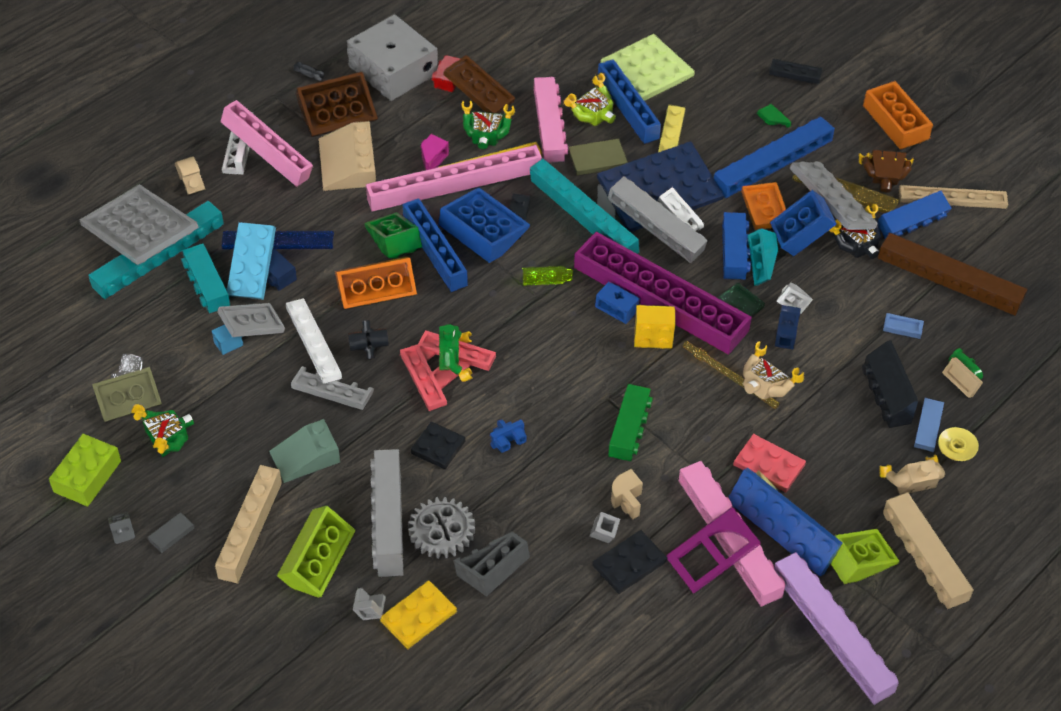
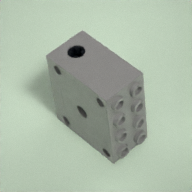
[347,14,438,101]

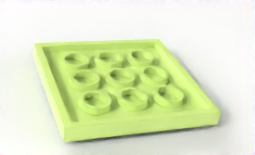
[601,34,695,101]

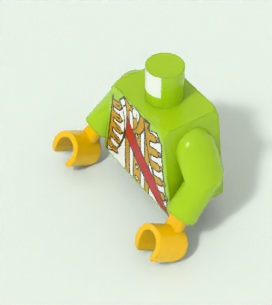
[564,73,616,126]

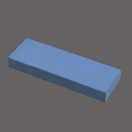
[914,398,944,452]

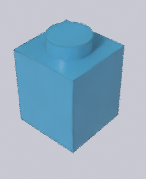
[212,325,244,355]

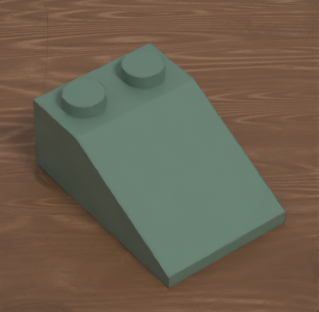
[270,419,340,483]

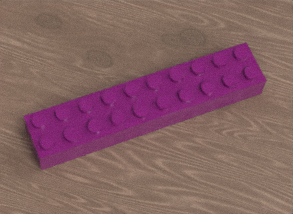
[574,232,751,355]

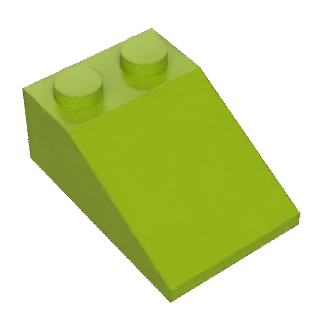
[831,529,900,584]

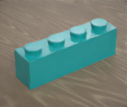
[181,244,230,313]

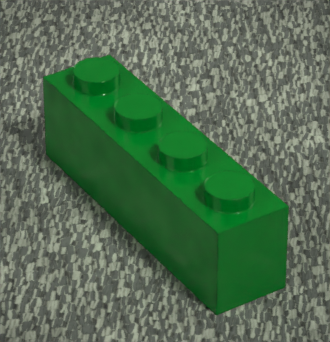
[608,384,653,462]

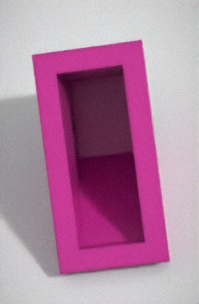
[421,134,449,171]

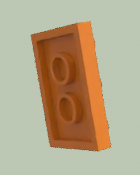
[741,182,786,230]

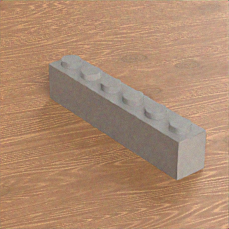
[608,177,708,263]

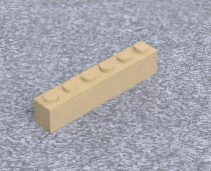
[215,465,282,583]
[883,493,973,609]

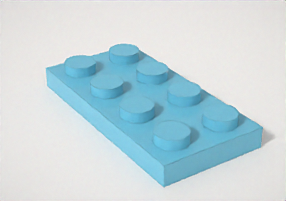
[227,222,276,300]

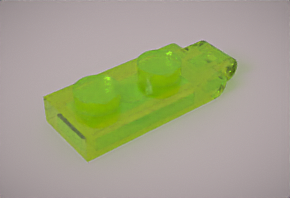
[523,266,573,285]

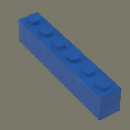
[598,59,661,144]
[403,198,468,292]

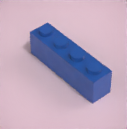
[878,190,952,239]
[722,212,751,280]

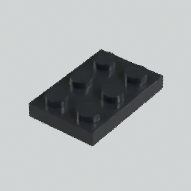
[592,530,667,594]

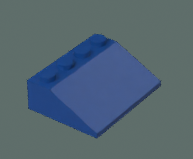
[438,187,530,263]

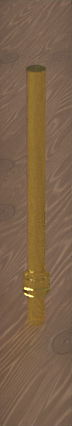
[683,341,780,409]

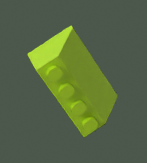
[277,506,356,597]

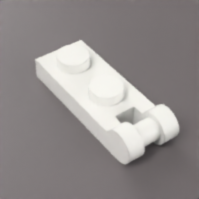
[658,187,704,231]

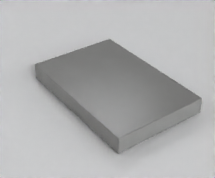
[218,303,285,337]

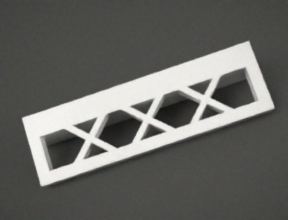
[222,112,253,174]

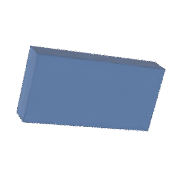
[883,313,924,339]

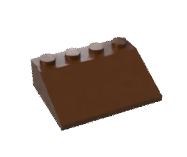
[296,71,378,137]

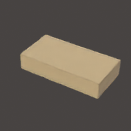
[942,357,983,398]

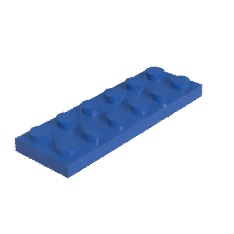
[728,468,842,576]

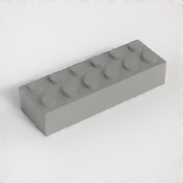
[371,449,403,577]

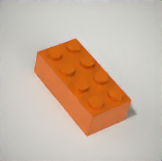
[863,81,933,150]

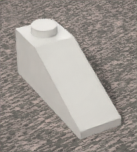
[777,282,813,314]

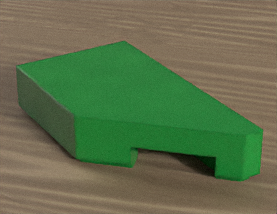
[758,104,792,127]

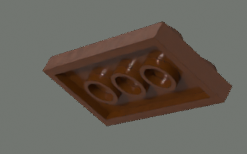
[443,55,515,114]

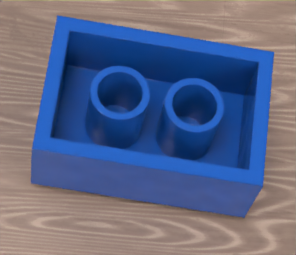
[770,190,837,256]

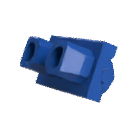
[490,419,527,453]

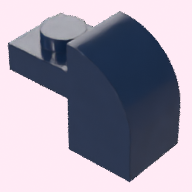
[774,305,801,350]

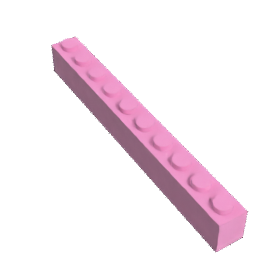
[366,145,542,211]

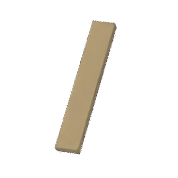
[899,185,1008,209]

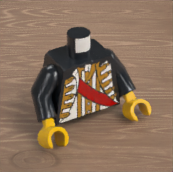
[829,204,881,259]

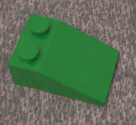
[364,212,422,258]

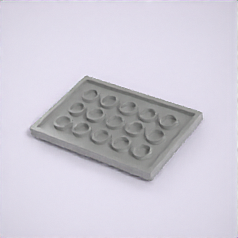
[80,184,199,265]

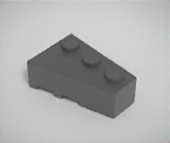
[454,532,530,597]

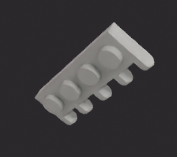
[291,366,374,410]

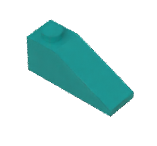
[748,228,778,286]

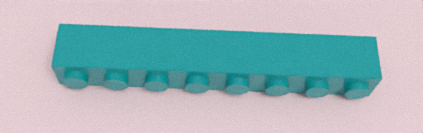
[530,159,639,254]
[88,201,224,299]

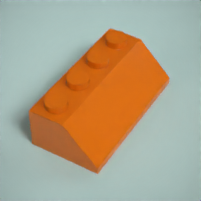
[335,257,417,309]

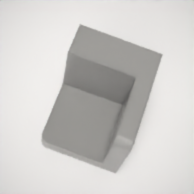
[353,588,386,621]

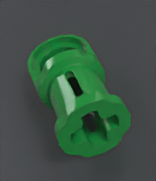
[949,348,983,380]

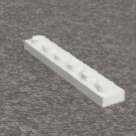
[286,298,342,384]

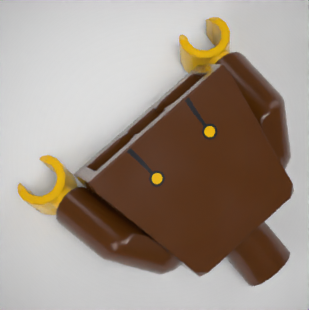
[859,150,914,193]

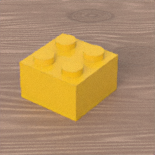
[634,305,675,349]

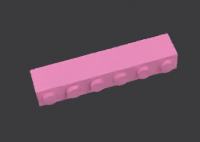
[534,77,568,163]
[221,100,313,187]

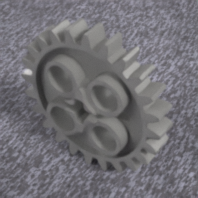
[408,497,475,559]

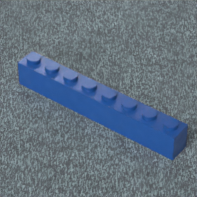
[714,117,835,198]

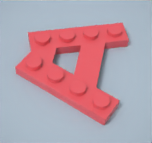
[400,330,496,411]

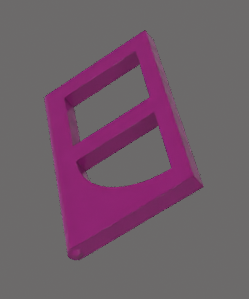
[666,507,761,594]

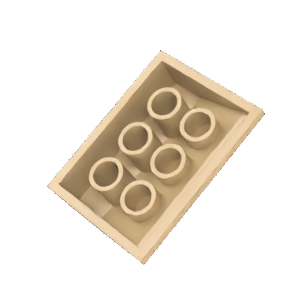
[319,121,376,191]

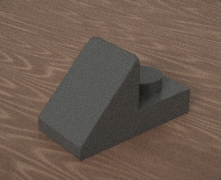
[108,512,135,544]

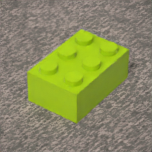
[49,434,121,507]

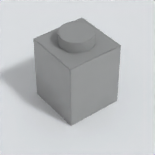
[590,512,620,544]

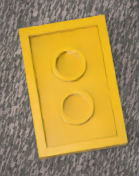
[380,581,457,649]

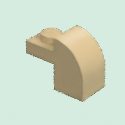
[175,157,205,195]
[611,469,643,519]

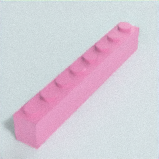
[679,461,785,606]

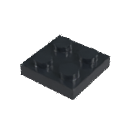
[411,421,465,470]

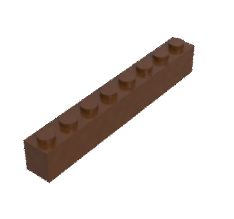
[878,232,1027,316]

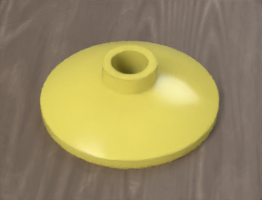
[938,427,979,461]

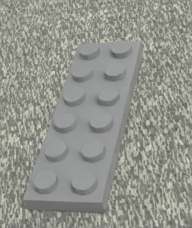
[790,161,878,230]

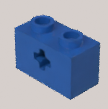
[595,282,640,324]

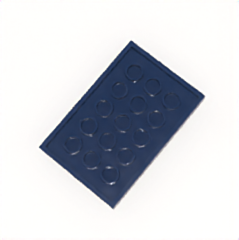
[597,141,724,232]

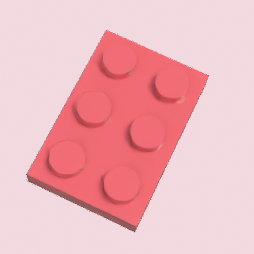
[733,434,806,493]

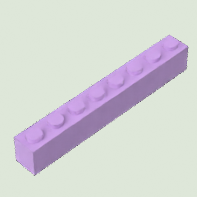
[774,552,899,704]

